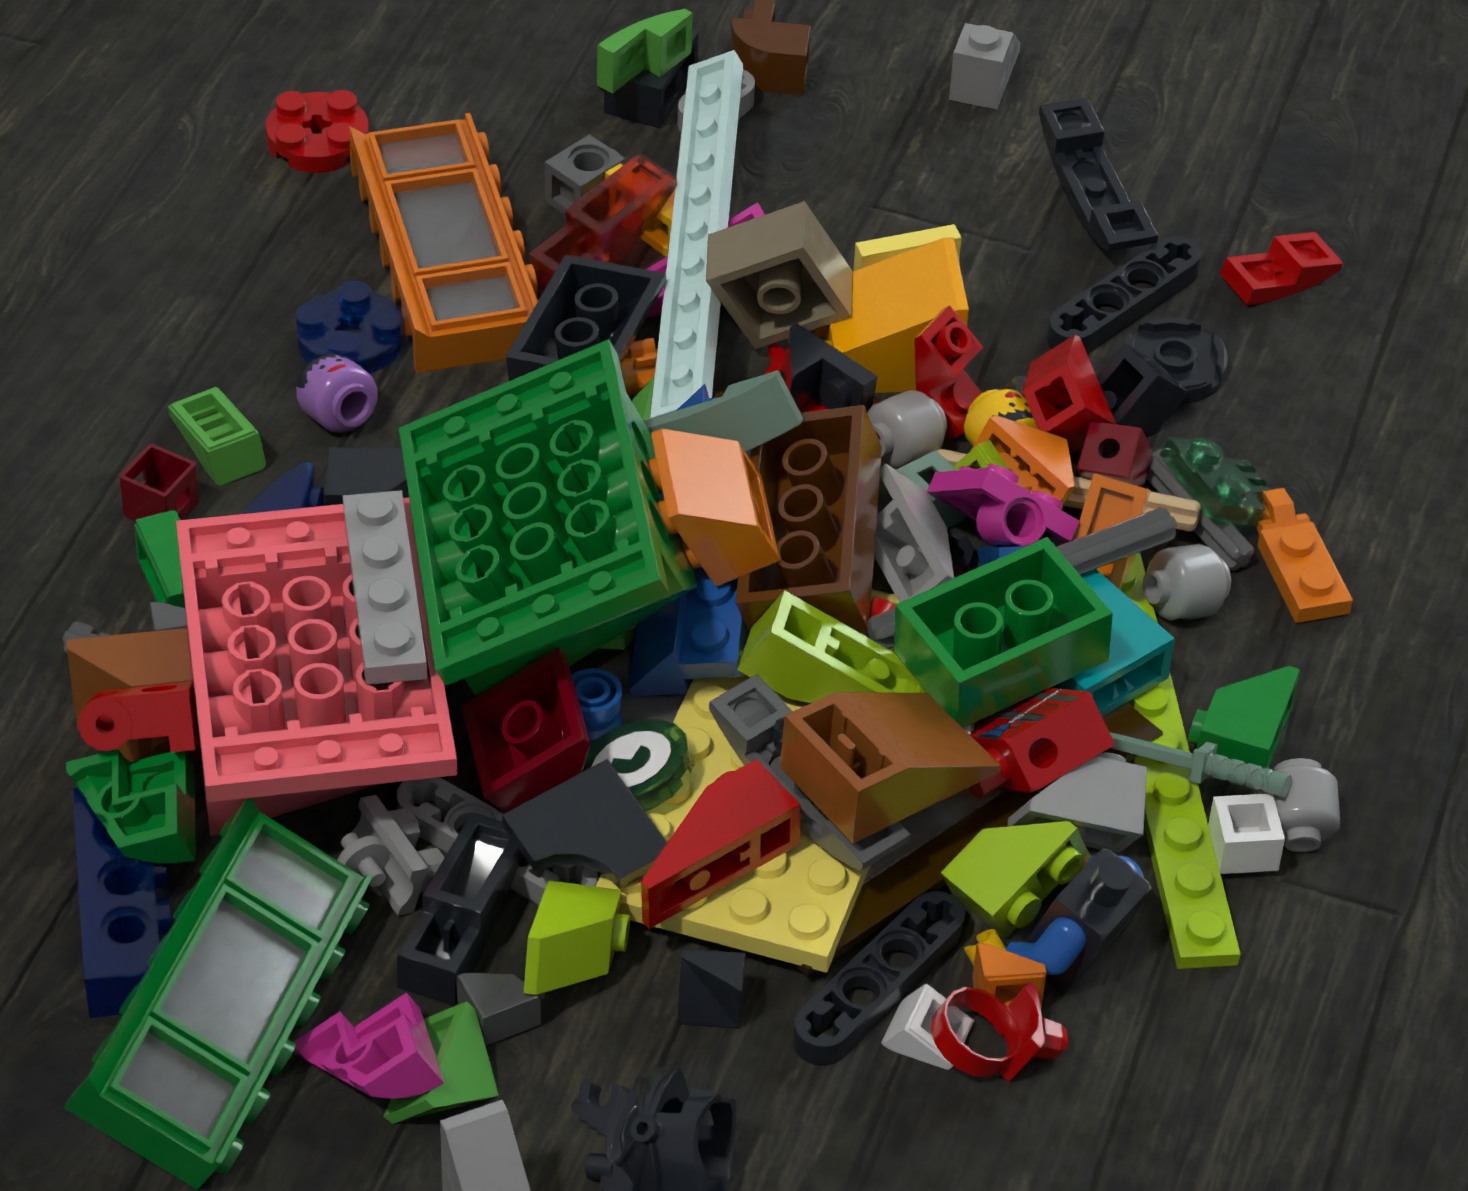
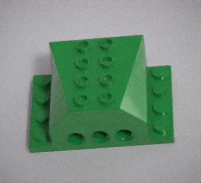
[399,339,697,697]

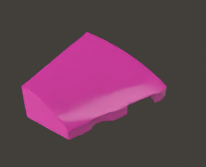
[294,992,444,1099]

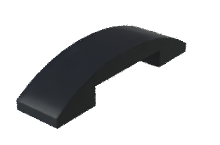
[1039,98,1158,252]

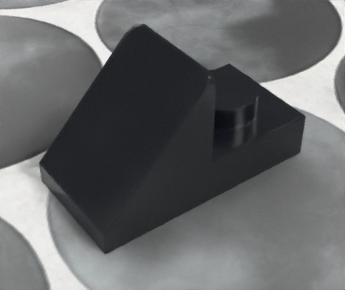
[783,323,878,413]

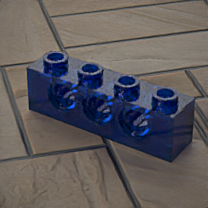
[73,787,176,1018]

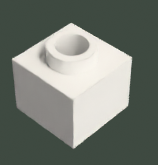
[1208,793,1285,874]

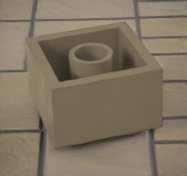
[706,201,852,349]

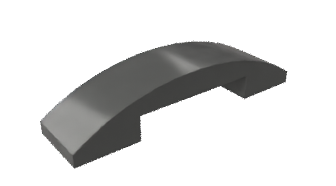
[709,674,911,871]

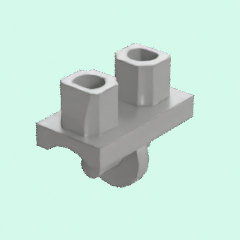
[337,795,444,916]

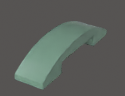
[643,370,803,451]

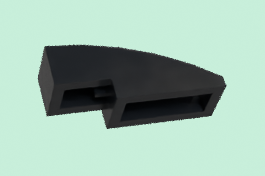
[397,812,522,1006]

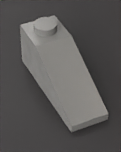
[874,463,954,603]

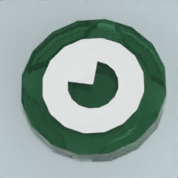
[582,719,695,811]

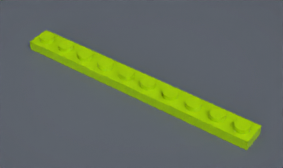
[1075,529,1241,969]

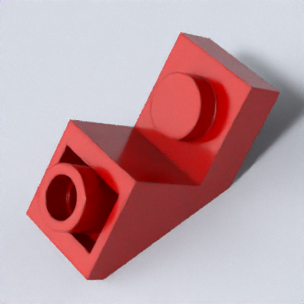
[914,305,983,441]

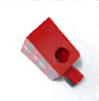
[967,688,1115,798]

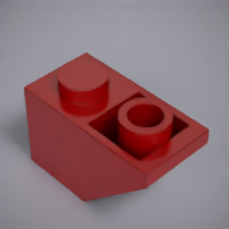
[1022,335,1117,454]

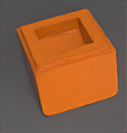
[972,943,1047,1015]

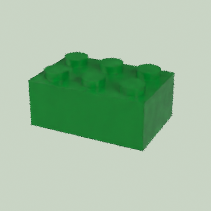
[894,537,1113,728]

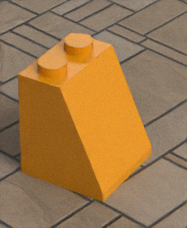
[813,237,969,393]

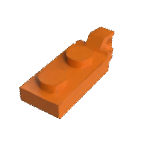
[1257,488,1353,623]

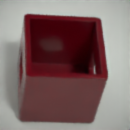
[1077,421,1153,488]
[119,444,200,521]

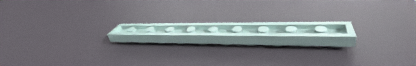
[650,50,743,418]

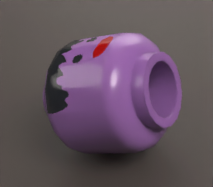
[296,353,378,433]

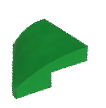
[66,749,196,863]

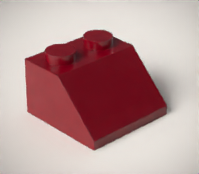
[461,647,590,813]

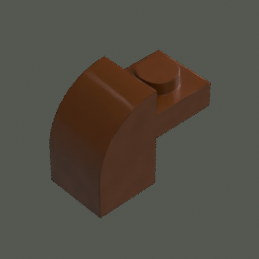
[730,0,811,95]

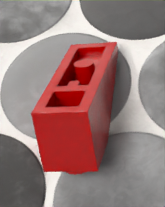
[641,759,801,929]

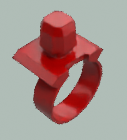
[930,982,1068,1082]

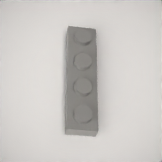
[343,490,427,685]

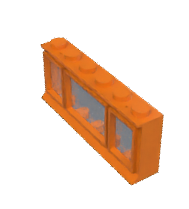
[349,113,539,374]

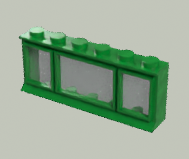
[64,798,373,1190]

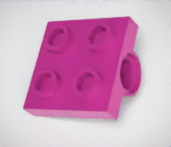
[927,464,1080,547]

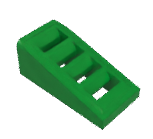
[134,510,185,608]

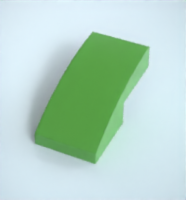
[597,9,693,93]

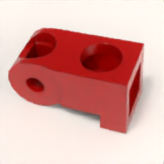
[78,681,199,753]

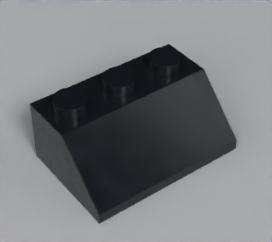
[506,255,666,381]

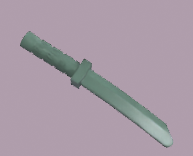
[1110,732,1292,797]

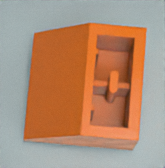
[649,428,780,587]

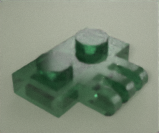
[1160,437,1272,526]

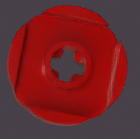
[266,90,368,173]

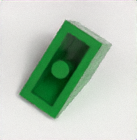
[1188,666,1300,768]

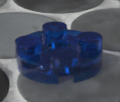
[296,281,403,373]

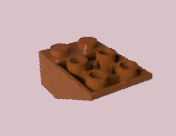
[780,692,1001,844]

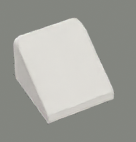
[881,984,974,1070]

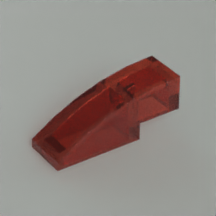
[529,153,677,290]

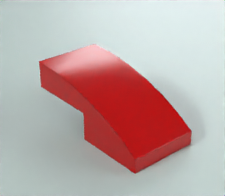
[1220,232,1343,306]

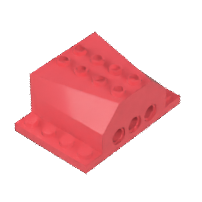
[176,498,457,837]

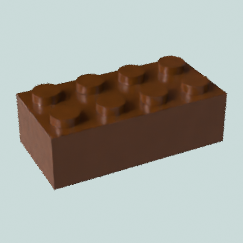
[736,405,882,633]

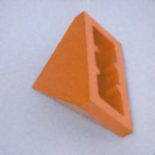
[971,415,1075,505]

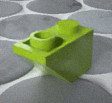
[941,821,1089,940]

